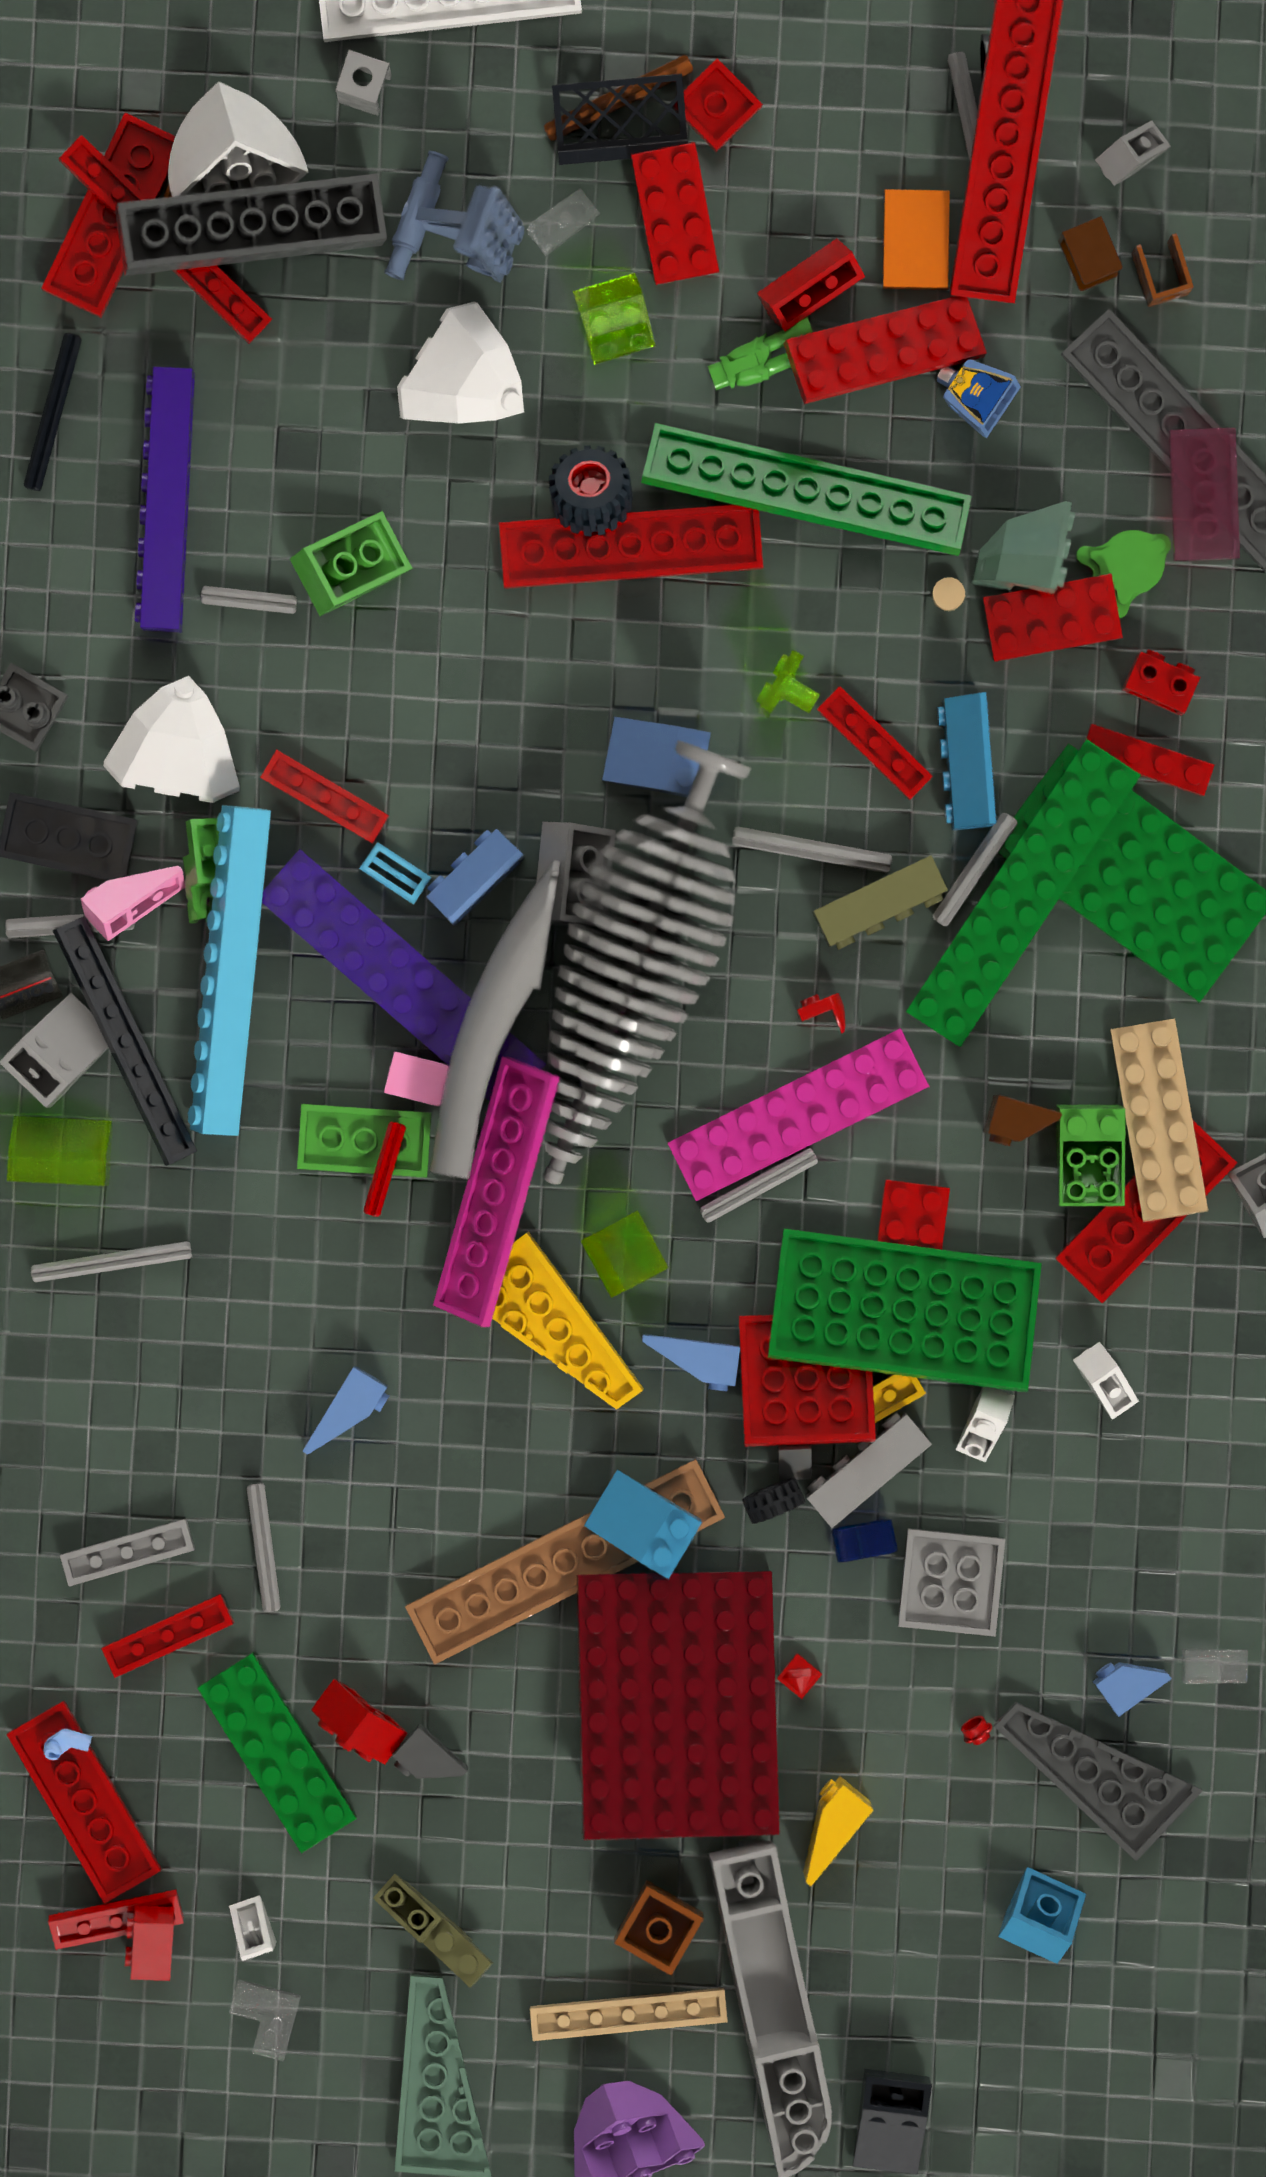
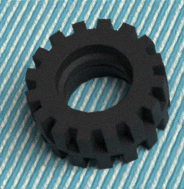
[742,1477,805,1524]

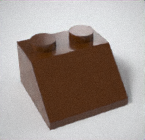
[983,1095,1062,1146]

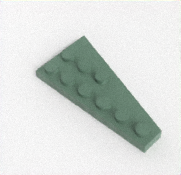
[394,1974,492,2177]

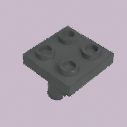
[0,663,69,752]

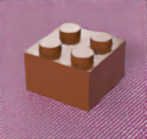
[614,1880,704,1975]

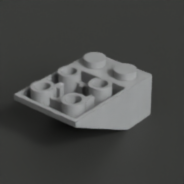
[0,993,109,1108]

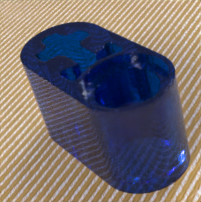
[831,1518,898,1562]

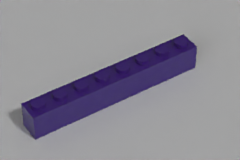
[135,367,195,633]

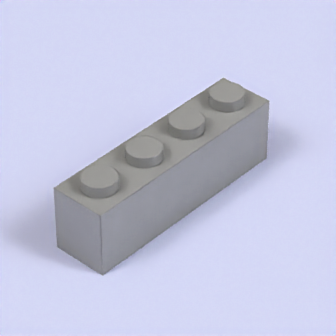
[806,1412,932,1528]

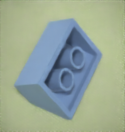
[427,829,524,926]

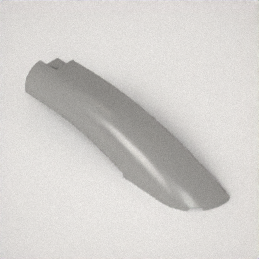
[430,860,561,1179]
[709,1839,832,2177]

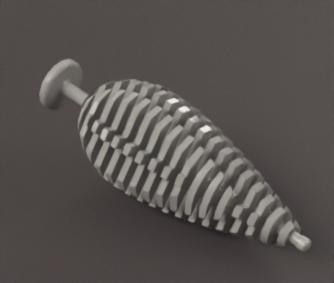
[543,740,751,1185]

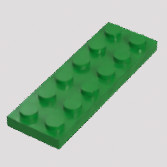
[197,1652,357,1854]

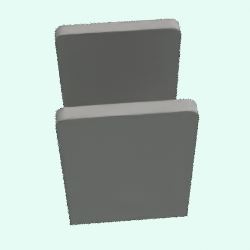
[336,50,392,116]

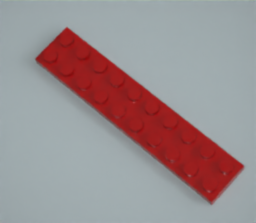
[950,0,1063,303]

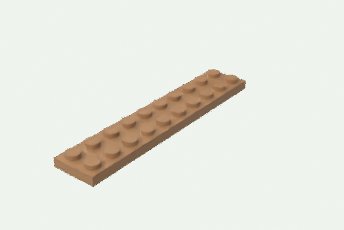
[405,1459,725,1665]

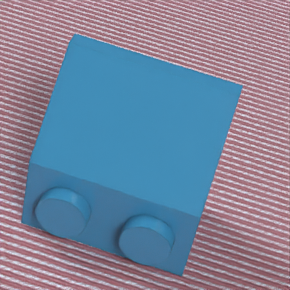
[998,1867,1086,1964]

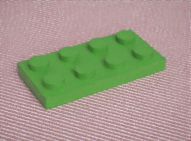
[297,1104,432,1178]

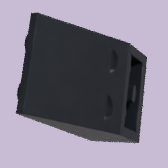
[853,2069,932,2175]

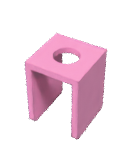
[384,1051,449,1106]

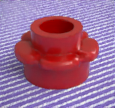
[961,1716,992,1745]

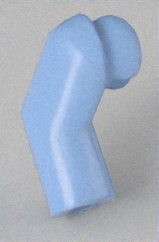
[43,1729,92,1760]

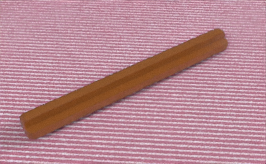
[544,55,693,141]

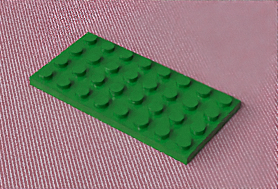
[998,743,1266,1003]
[767,1229,1042,1392]

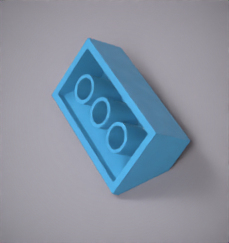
[937,692,996,831]

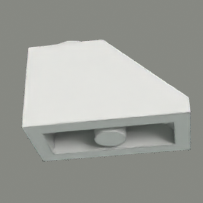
[1073,1342,1139,1420]

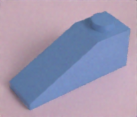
[642,1334,740,1391]
[303,1366,390,1454]

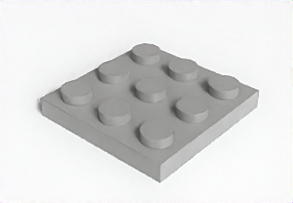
[898,1528,1006,1637]

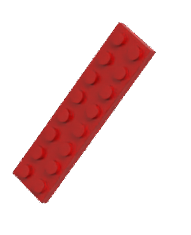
[499,505,763,589]

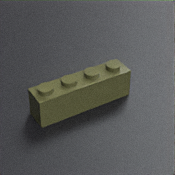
[812,855,948,950]

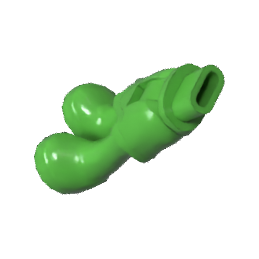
[707,317,813,390]

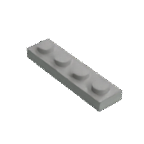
[60,1518,195,1587]

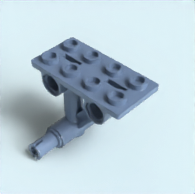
[384,150,524,283]

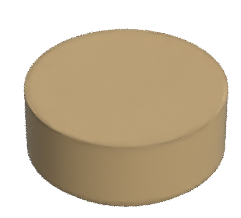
[932,577,965,611]

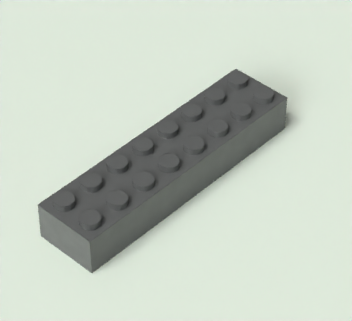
[115,174,387,276]

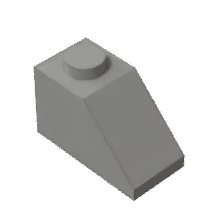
[1095,120,1171,186]

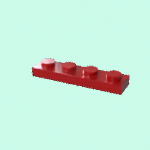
[817,686,933,800]
[1085,724,1215,796]
[260,749,389,844]
[101,1594,235,1678]
[48,1889,184,1950]

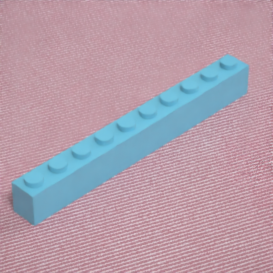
[188,805,271,1136]

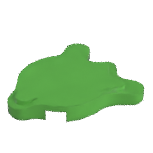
[1076,530,1171,618]

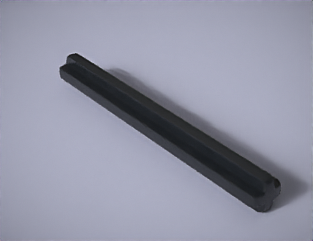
[24,333,82,491]

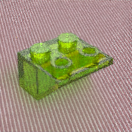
[573,273,656,364]
[580,1210,669,1298]

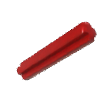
[363,1121,406,1217]

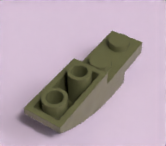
[373,1874,494,1988]

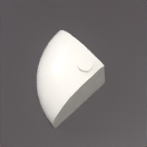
[168,82,309,197]

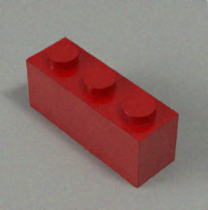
[757,238,865,331]

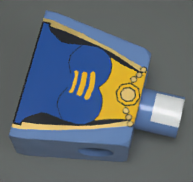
[937,360,1021,438]

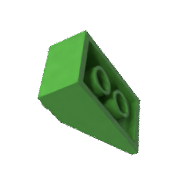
[290,511,413,616]

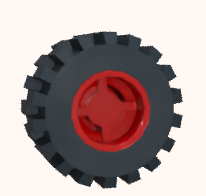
[549,445,633,536]

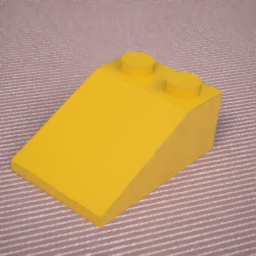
[803,1776,874,1886]

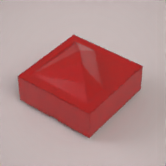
[776,1653,822,1699]

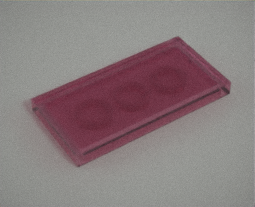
[1169,428,1240,561]

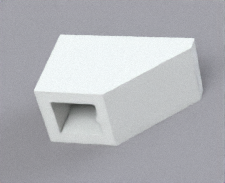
[956,1387,1015,1462]

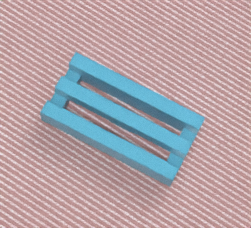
[359,842,432,905]

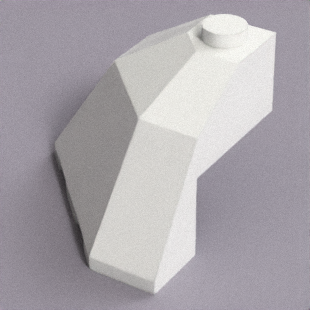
[397,302,524,423]
[104,676,240,803]

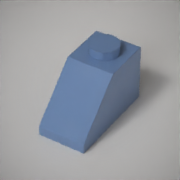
[1093,1662,1172,1717]

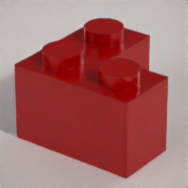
[311,1679,408,1765]

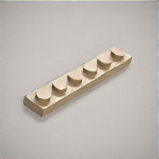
[530,1988,728,2041]

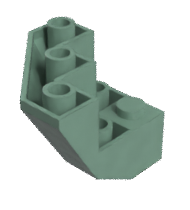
[971,501,1075,594]

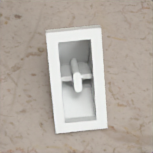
[229,1895,277,1961]

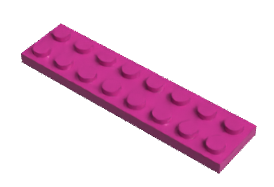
[667,1028,929,1201]
[433,1057,560,1327]

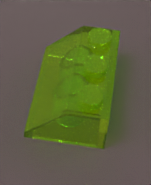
[7,1116,112,1186]

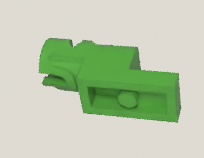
[183,818,219,923]

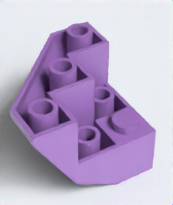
[574,2081,705,2177]

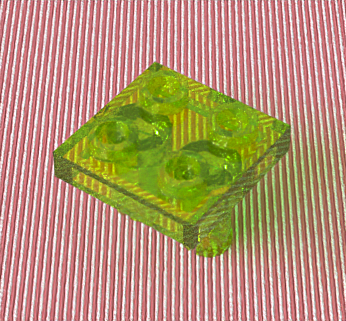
[756,650,820,718]

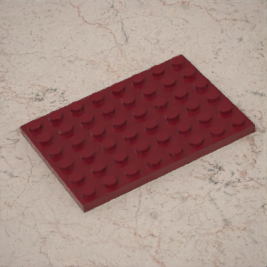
[577,1571,780,1840]

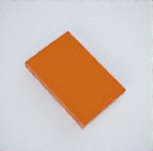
[883,189,950,290]

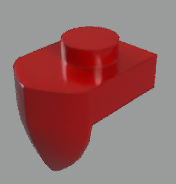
[796,993,845,1034]

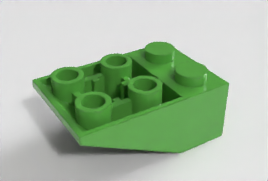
[1056,1105,1125,1206]

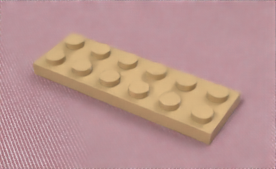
[1111,1018,1208,1222]

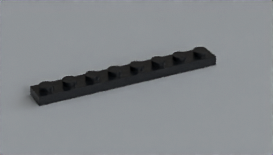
[53,916,197,1166]

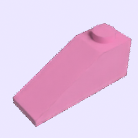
[81,866,185,941]

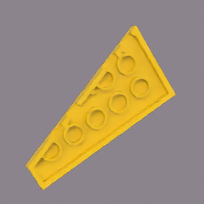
[492,1231,644,1410]

